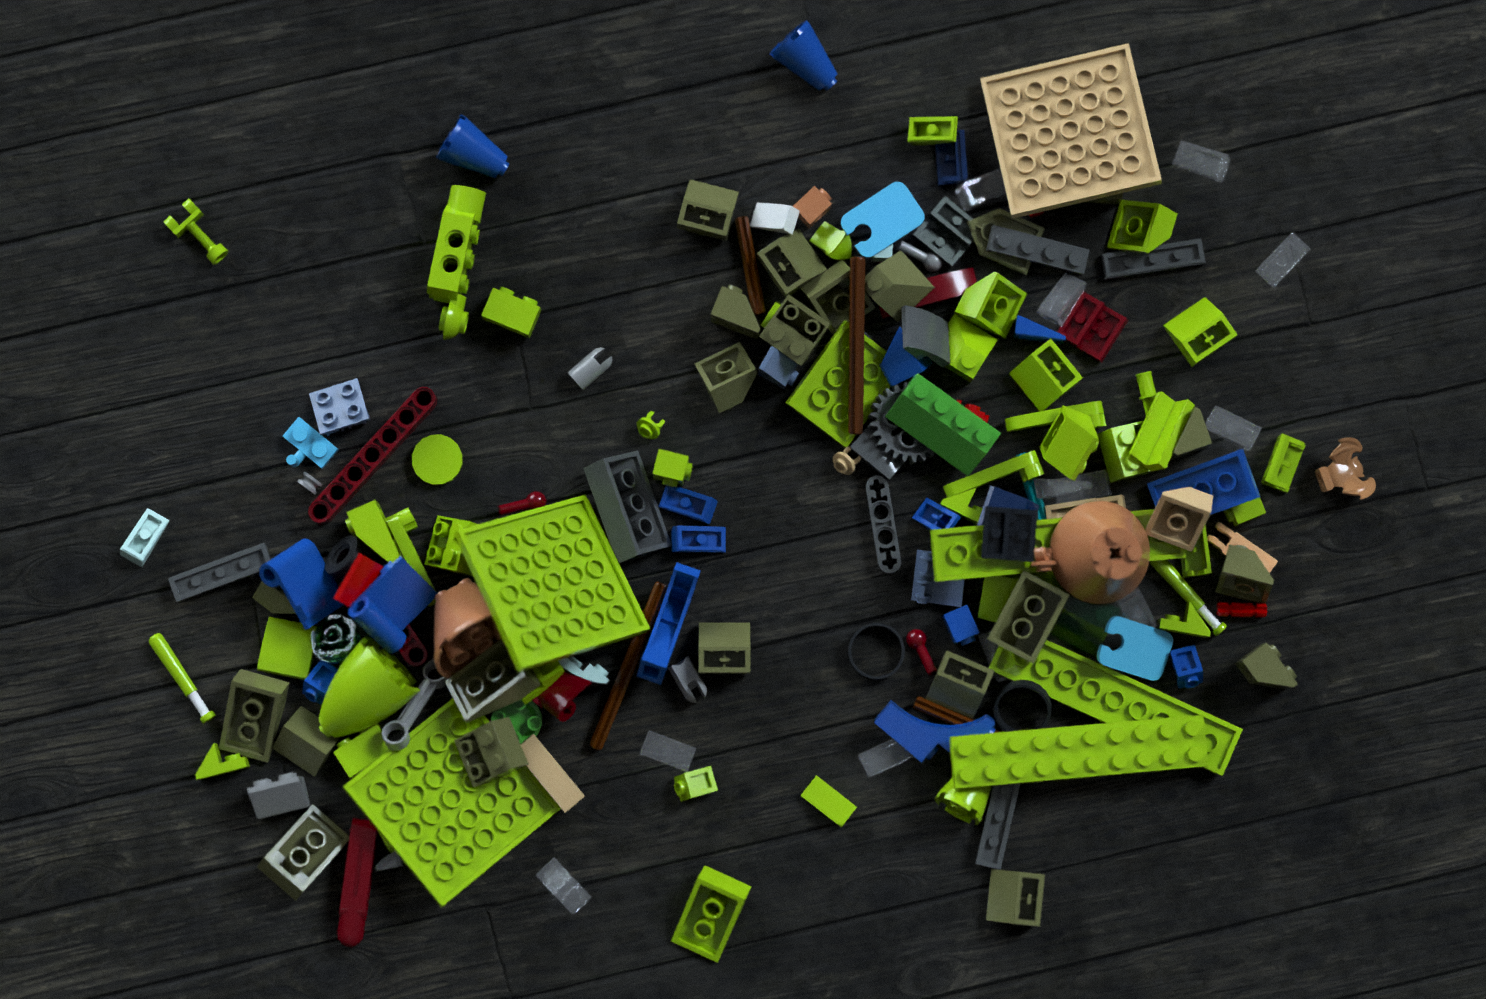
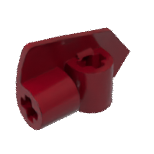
[532,671,591,722]

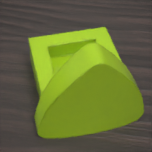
[809,221,852,260]

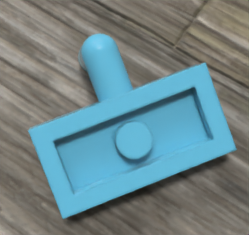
[283,417,339,469]

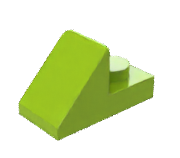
[940,488,982,525]
[1157,602,1211,638]
[195,743,250,780]

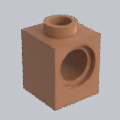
[793,186,832,229]

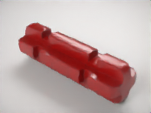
[1216,602,1267,617]

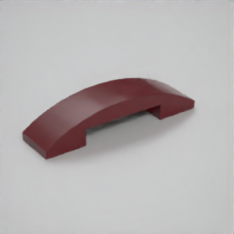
[878,267,977,319]

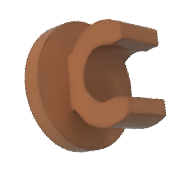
[1031,547,1057,572]

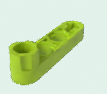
[1004,401,1107,432]
[943,450,1044,498]
[385,507,436,607]

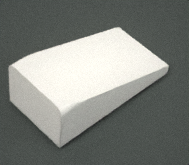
[750,202,800,235]

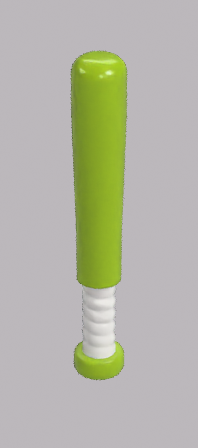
[1149,560,1227,636]
[149,633,216,724]

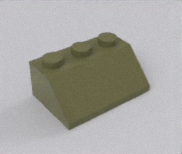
[988,571,1070,663]

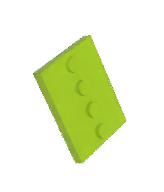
[785,320,890,448]

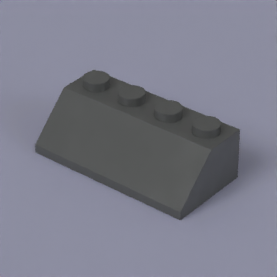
[583,450,672,563]

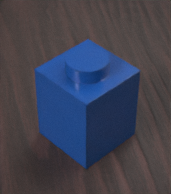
[942,605,979,646]

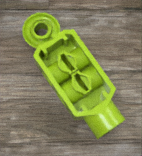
[427,185,486,340]

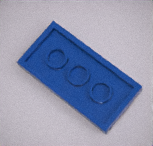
[1147,449,1260,515]

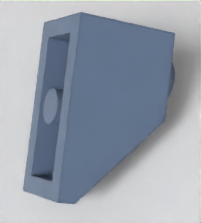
[758,346,799,390]

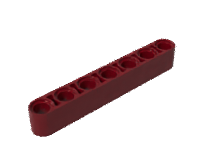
[308,387,437,525]

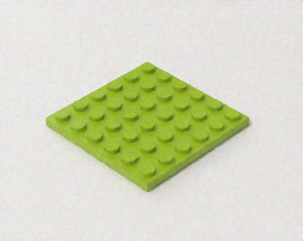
[454,494,650,672]
[343,698,561,907]

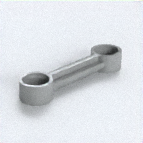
[382,659,449,751]

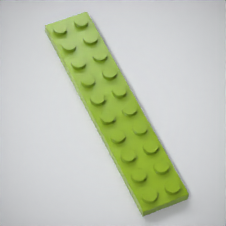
[930,509,1186,582]
[988,640,1243,776]
[949,715,1209,789]

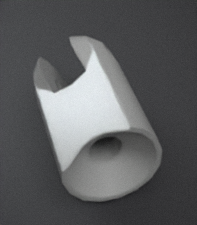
[568,347,612,390]
[668,656,707,703]

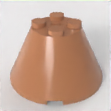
[1049,501,1150,604]
[434,578,502,678]

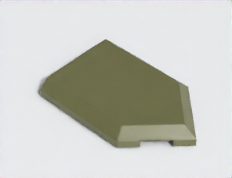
[967,208,1045,275]

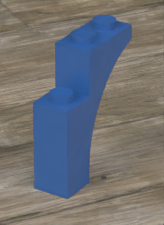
[637,562,701,685]
[874,700,996,762]

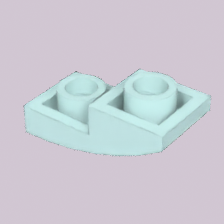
[558,656,610,685]

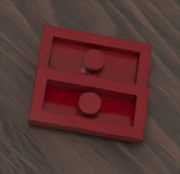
[1057,291,1128,363]

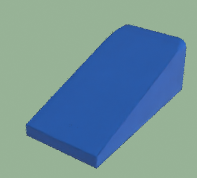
[1013,315,1066,345]
[659,486,717,524]
[671,526,726,552]

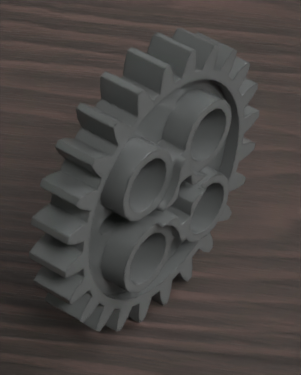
[867,382,935,465]

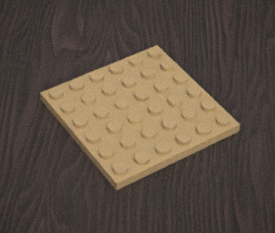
[980,43,1162,219]

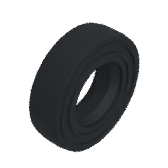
[325,535,366,580]

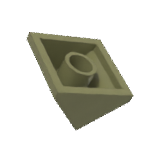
[1170,407,1212,460]
[273,706,342,777]

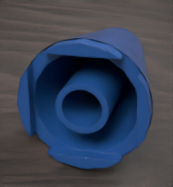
[769,20,838,91]
[436,114,509,178]

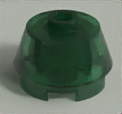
[311,614,361,665]

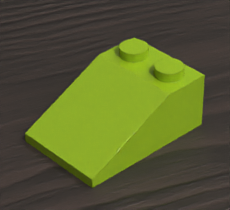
[345,500,403,563]
[671,866,751,963]

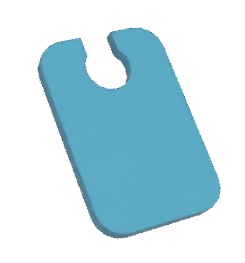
[841,182,925,258]
[1097,616,1173,681]

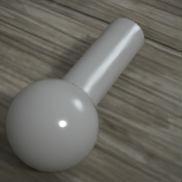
[897,241,942,272]

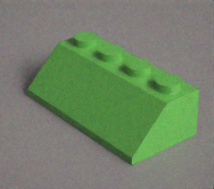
[885,373,1001,476]

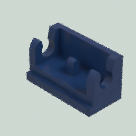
[935,130,968,186]

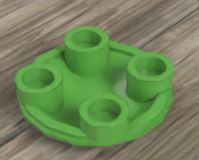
[491,699,542,744]

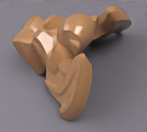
[1315,437,1376,500]

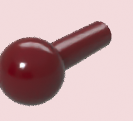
[498,491,546,515]
[906,629,937,675]

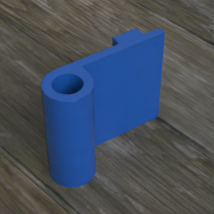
[259,538,344,630]
[348,556,437,653]

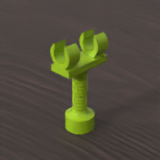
[163,198,228,265]

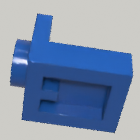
[1170,645,1203,688]
[302,659,338,705]

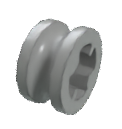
[297,471,323,495]

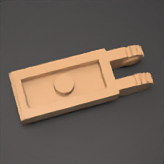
[1207,522,1278,573]

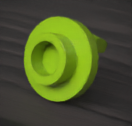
[637,411,665,439]

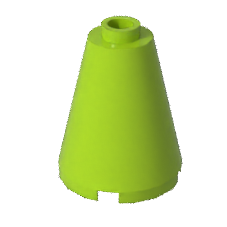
[934,777,992,825]

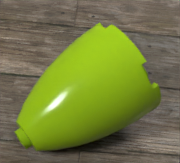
[318,636,420,738]

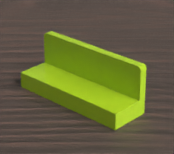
[1129,391,1195,471]

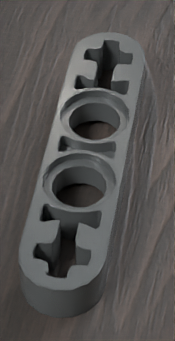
[865,475,901,574]

